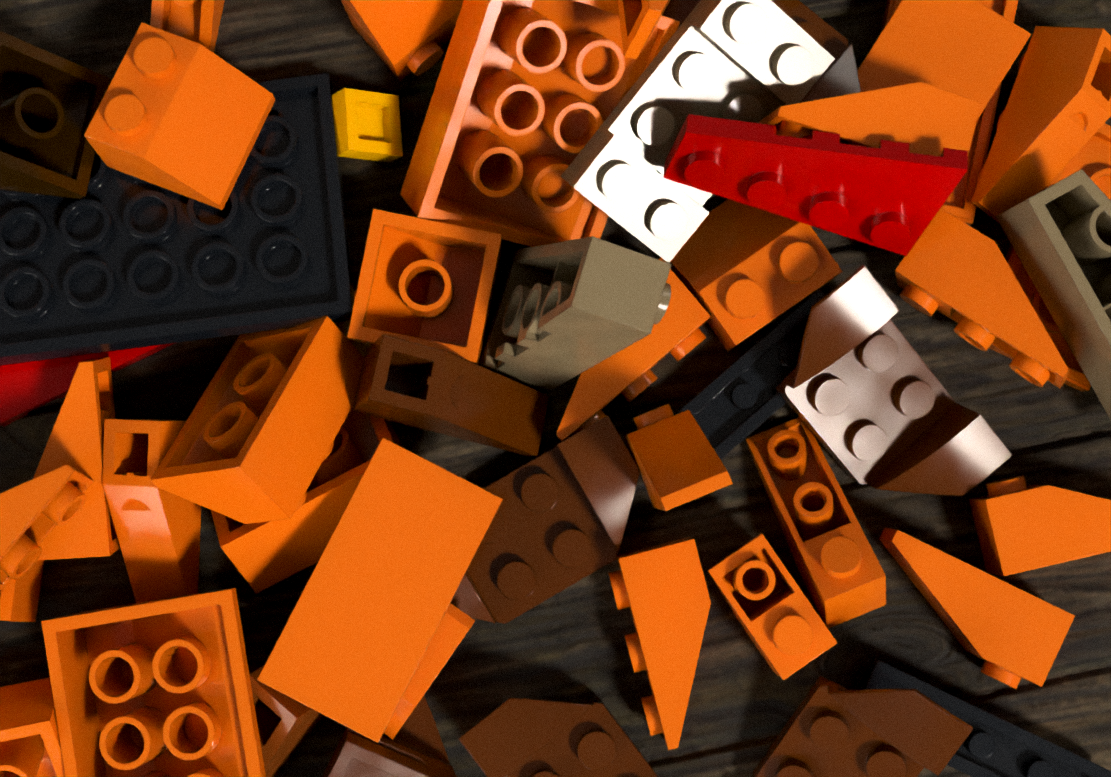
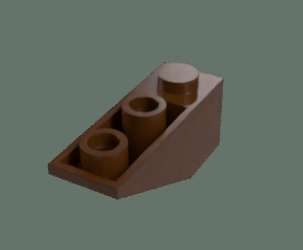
[352,335,549,458]

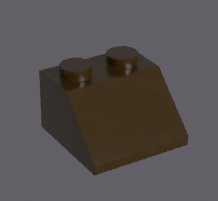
[0,31,111,199]

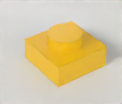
[331,88,403,163]

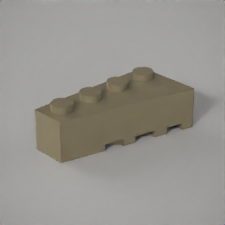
[996,169,1111,420]
[479,236,672,393]

